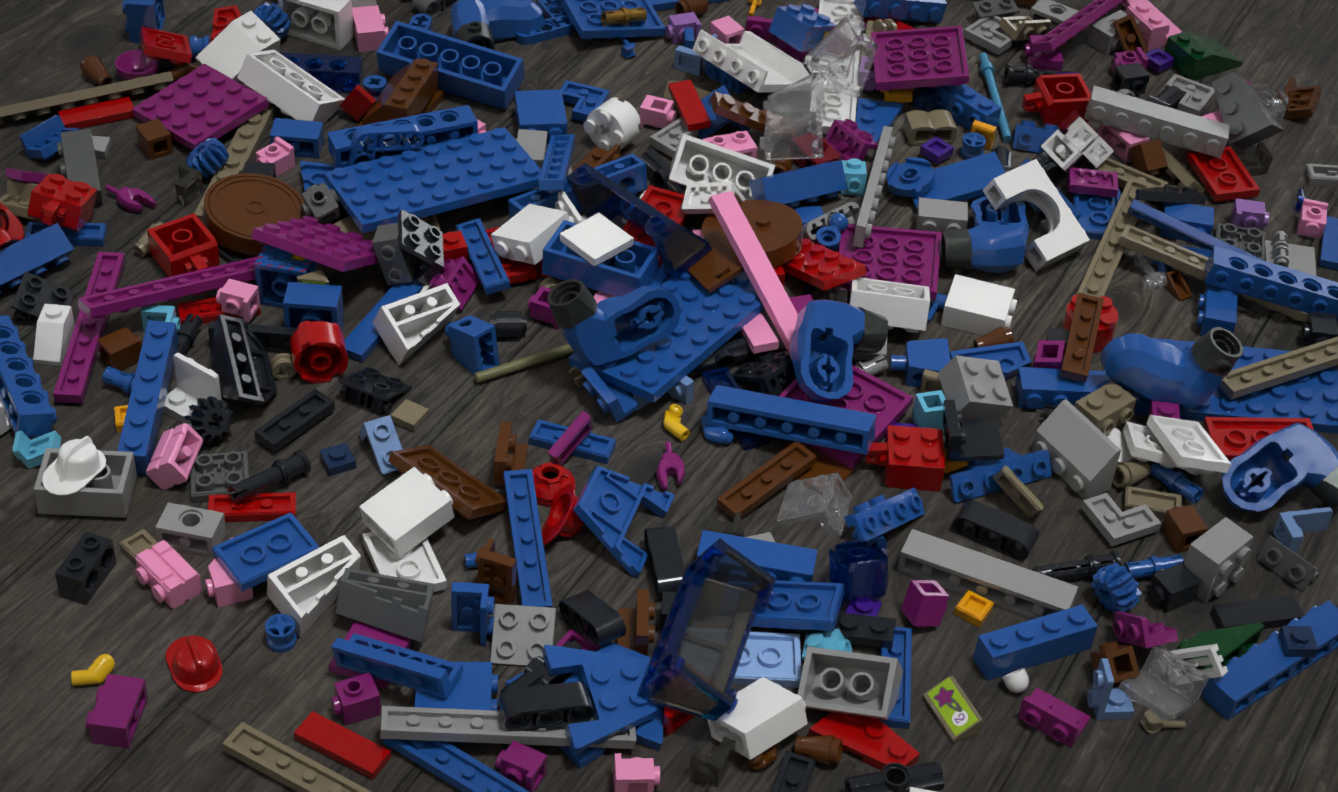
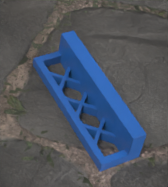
[331,633,463,699]

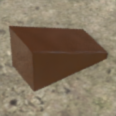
[1158,270,1193,301]

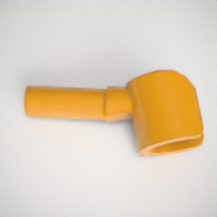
[747,0,762,17]

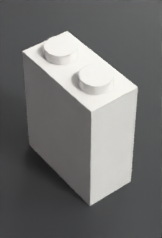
[491,204,570,265]
[941,274,1017,335]
[359,467,454,558]
[706,677,808,760]

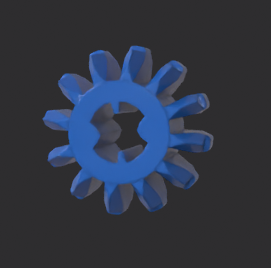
[253,2,291,39]
[186,138,229,179]
[1091,563,1142,613]

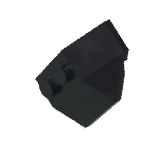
[209,314,278,405]

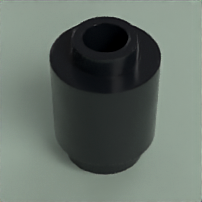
[489,311,527,338]

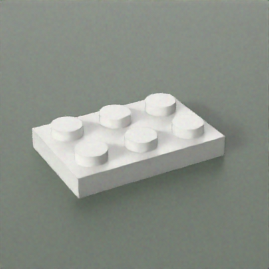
[1147,415,1231,473]
[1123,421,1211,476]
[362,532,447,592]

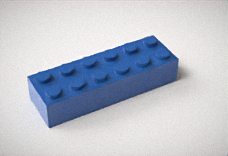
[376,21,524,110]

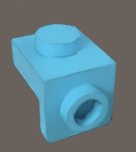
[841,159,867,196]
[141,305,181,331]
[13,430,61,469]
[802,628,852,660]

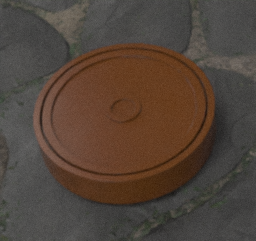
[202,173,306,255]
[702,200,803,271]

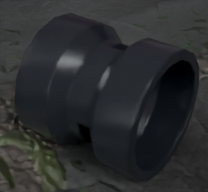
[1032,152,1063,184]

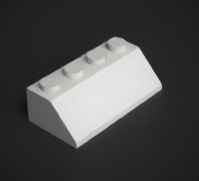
[237,50,345,124]
[668,134,775,200]

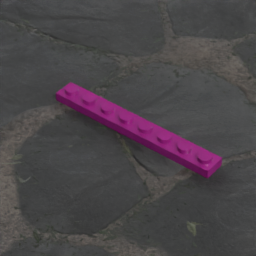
[1031,0,1127,55]
[53,252,126,403]
[78,257,258,318]

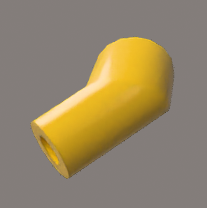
[663,404,690,441]
[71,654,115,686]

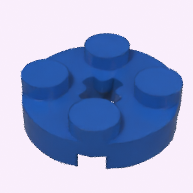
[886,157,936,199]

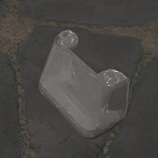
[803,14,878,99]
[760,73,826,160]

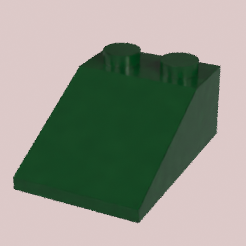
[1164,31,1243,81]

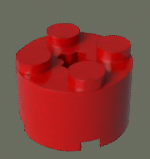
[1061,294,1118,353]
[290,321,348,383]

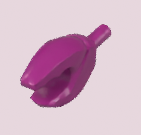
[105,185,157,213]
[656,441,685,491]

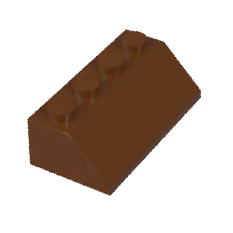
[361,59,438,125]

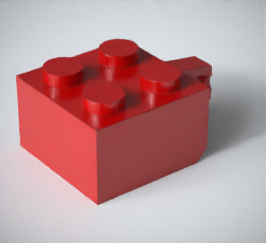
[1021,73,1091,125]
[27,174,98,232]
[147,213,220,277]
[865,425,945,492]

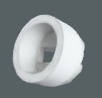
[1002,668,1029,693]

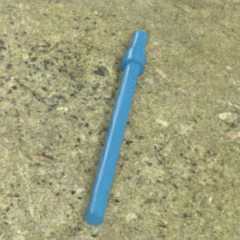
[979,53,1012,143]

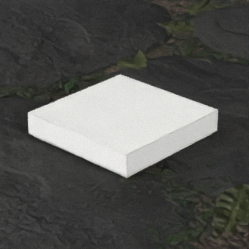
[560,213,634,266]

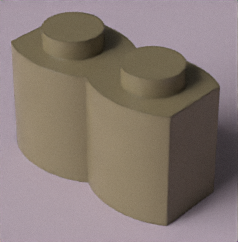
[903,110,957,146]

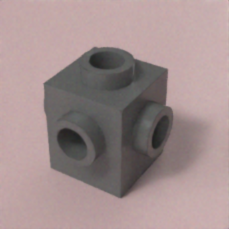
[301,182,341,225]

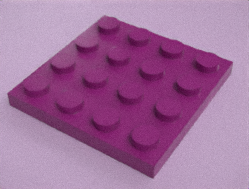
[871,25,969,91]
[132,64,269,150]
[251,216,379,272]
[834,224,942,300]
[779,365,913,470]

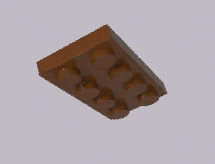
[388,445,507,520]

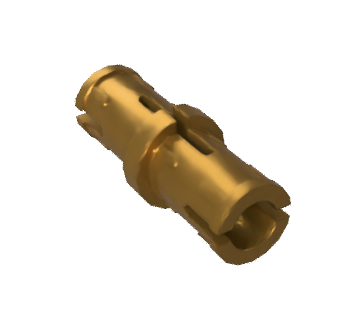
[600,7,647,26]

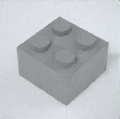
[938,355,1013,420]
[1184,517,1253,603]

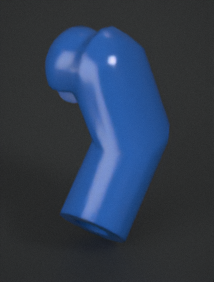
[701,414,733,445]

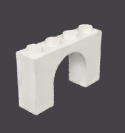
[982,159,1090,272]

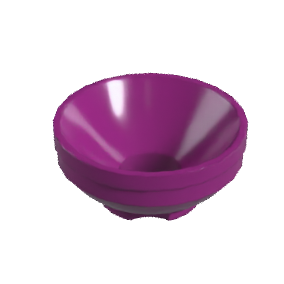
[115,49,159,80]

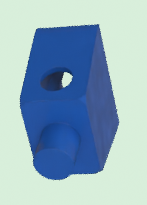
[445,315,500,374]
[889,338,951,388]

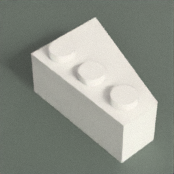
[373,283,460,366]
[267,535,361,637]

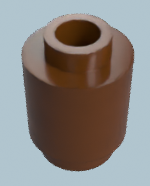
[675,0,709,16]

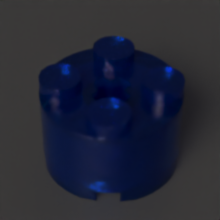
[829,541,888,601]

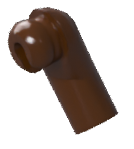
[168,63,199,82]
[746,744,778,770]

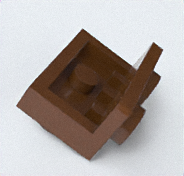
[1279,77,1322,119]
[617,589,655,656]

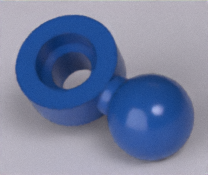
[815,213,848,251]

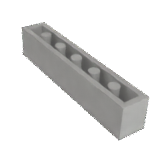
[1084,86,1230,158]
[897,529,1078,619]

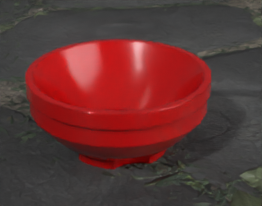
[532,462,576,507]

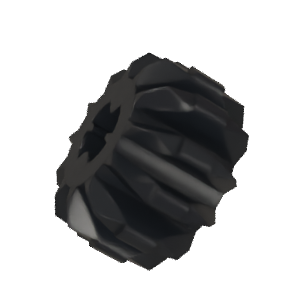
[184,396,235,444]

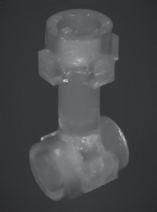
[1133,252,1167,290]

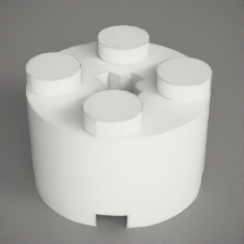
[583,97,641,151]

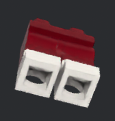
[1057,110,1114,168]

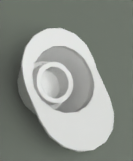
[42,436,106,496]

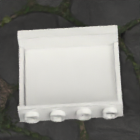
[692,30,815,92]

